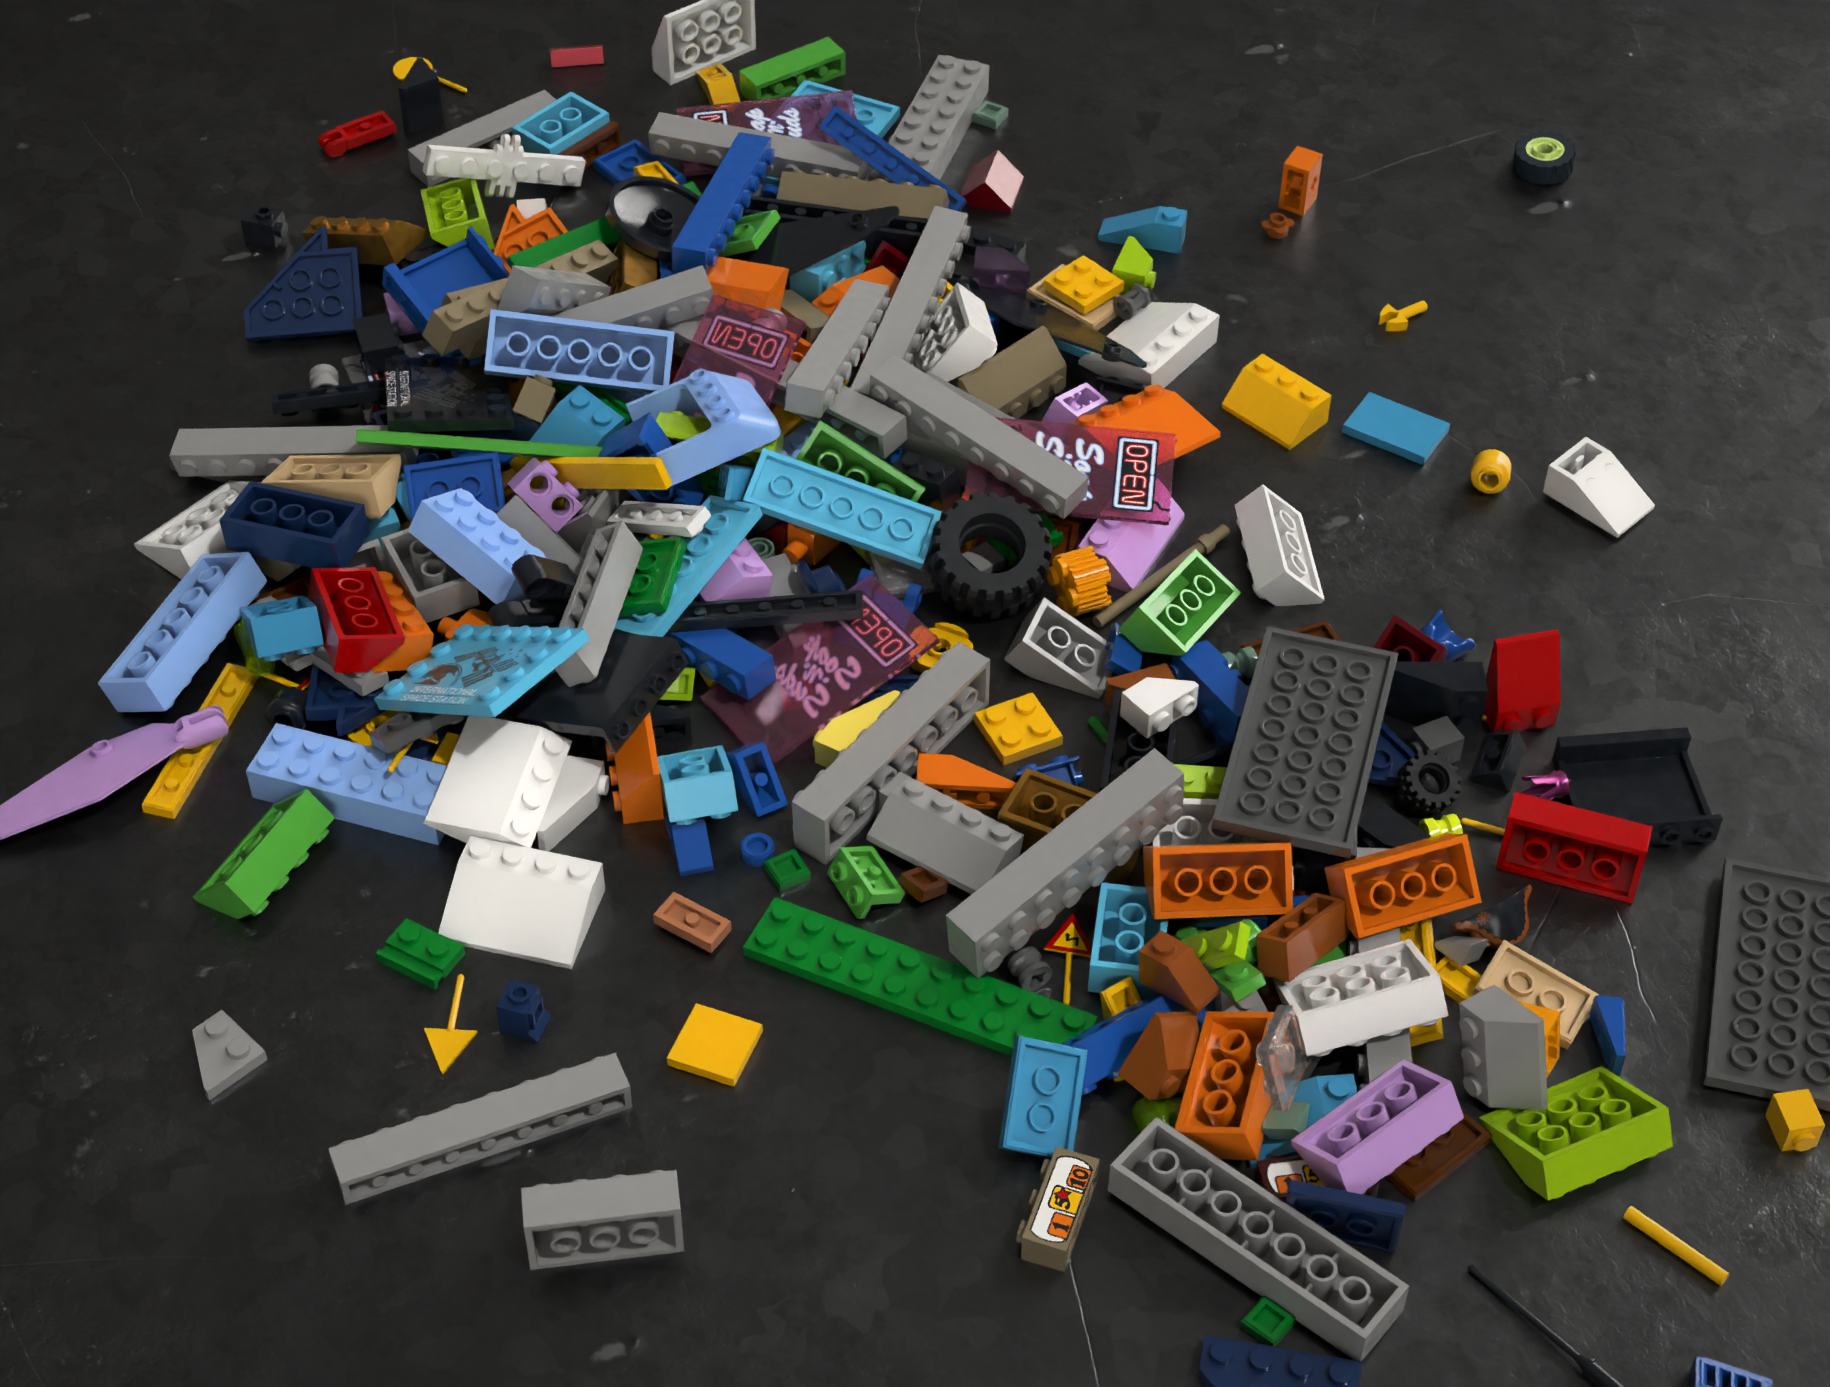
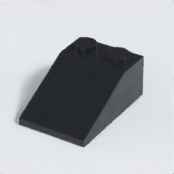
[1384,662,1488,736]

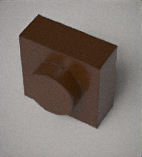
[898,866,949,903]

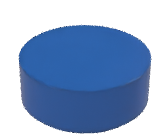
[740,833,775,867]

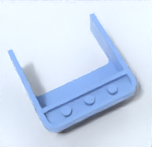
[625,369,781,487]

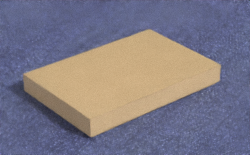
[1026,264,1127,331]
[1471,940,1599,1050]

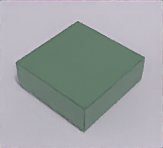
[972,100,1008,130]

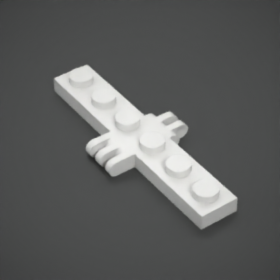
[422,134,586,198]

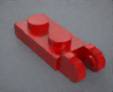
[317,110,397,158]

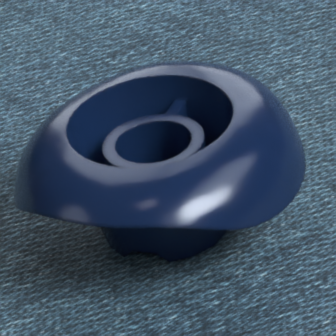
[797,559,847,594]

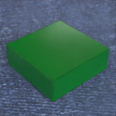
[764,849,811,892]
[1240,1295,1296,1347]

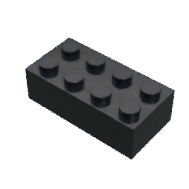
[1100,689,1178,791]

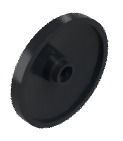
[605,176,700,262]

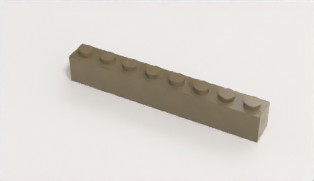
[422,239,618,356]

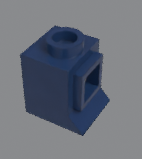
[496,979,551,1043]

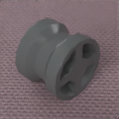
[1008,947,1052,992]

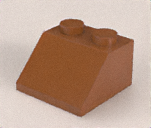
[1118,1011,1200,1100]

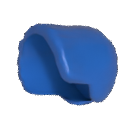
[1420,610,1476,662]

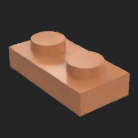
[653,892,732,953]

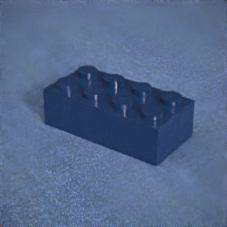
[219,481,370,568]

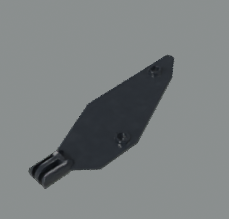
[657,206,900,280]
[946,272,1147,368]

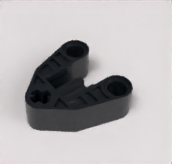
[488,554,578,628]

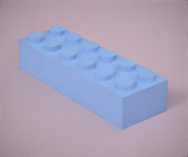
[484,309,675,394]
[98,552,267,712]
[246,723,447,845]

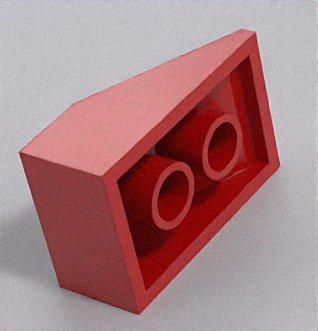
[1483,629,1561,733]

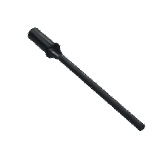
[1468,1264,1625,1387]

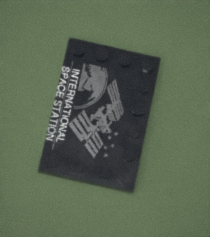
[385,353,514,432]

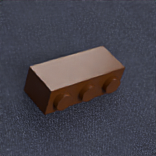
[1256,893,1348,982]

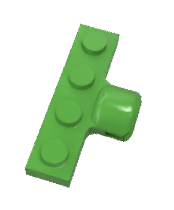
[1173,919,1266,1002]

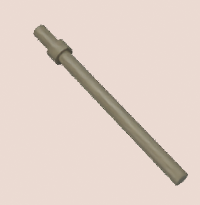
[1092,524,1230,628]

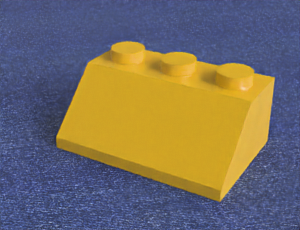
[1221,354,1332,450]

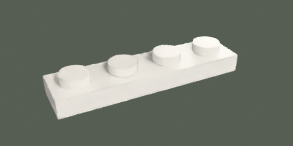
[606,500,712,537]

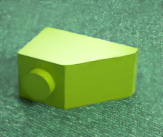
[1112,236,1156,296]

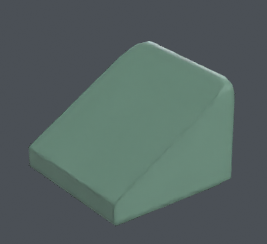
[1262,1102,1310,1140]

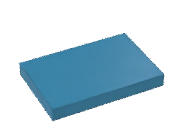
[1342,392,1450,465]
[998,1036,1088,1159]

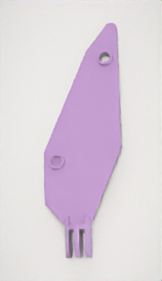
[0,705,229,840]

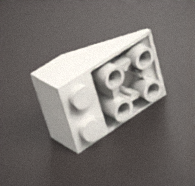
[1543,437,1655,538]

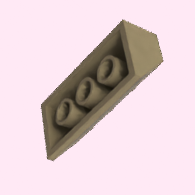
[958,326,1067,420]

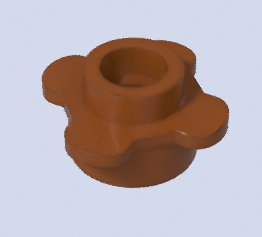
[1261,213,1294,239]

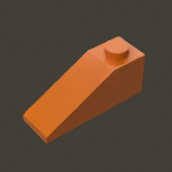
[917,753,1017,810]

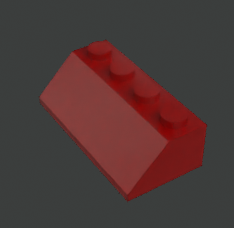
[308,567,405,674]
[1495,792,1653,904]

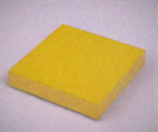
[667,1003,763,1087]

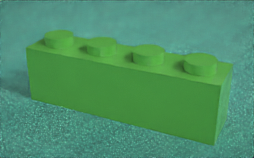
[739,37,846,108]

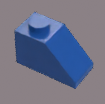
[726,742,788,817]

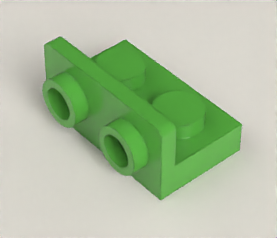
[827,846,905,919]

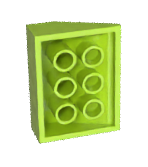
[1479,1066,1673,1201]

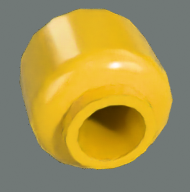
[1470,449,1511,494]

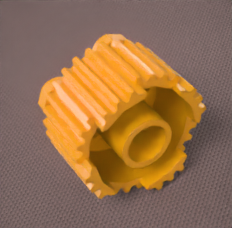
[1046,545,1112,617]

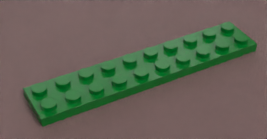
[743,897,1098,1056]

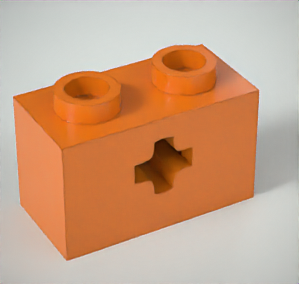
[1278,146,1323,216]

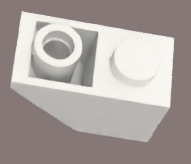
[1120,677,1199,738]

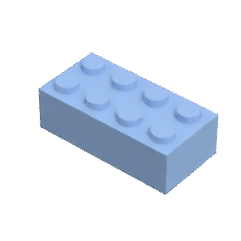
[408,488,548,604]

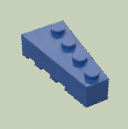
[599,412,708,506]
[1169,640,1250,747]

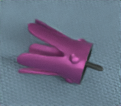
[1521,770,1572,800]

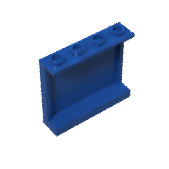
[382,227,510,357]

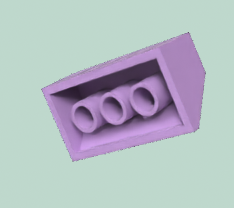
[1078,480,1185,593]
[669,536,774,602]
[1291,1059,1464,1195]

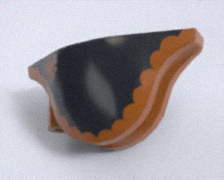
[1450,884,1532,950]

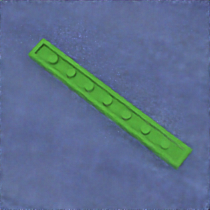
[356,429,603,457]

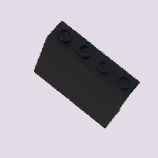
[513,633,689,753]
[1552,727,1723,845]

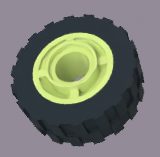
[1513,131,1575,185]

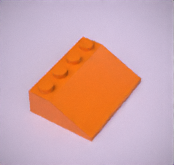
[1067,385,1221,473]

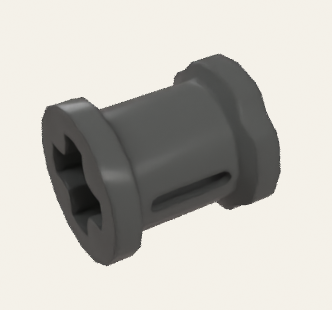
[1113,284,1151,320]

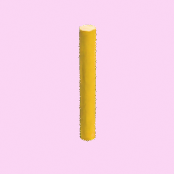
[1623,1206,1730,1286]

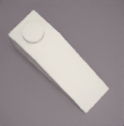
[537,755,610,852]

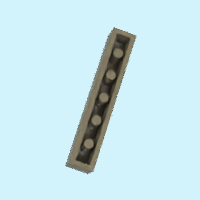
[776,170,949,220]

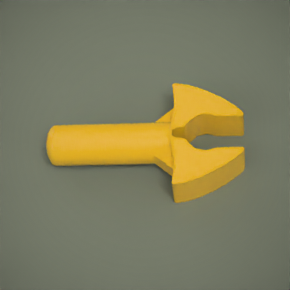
[1378,300,1428,332]

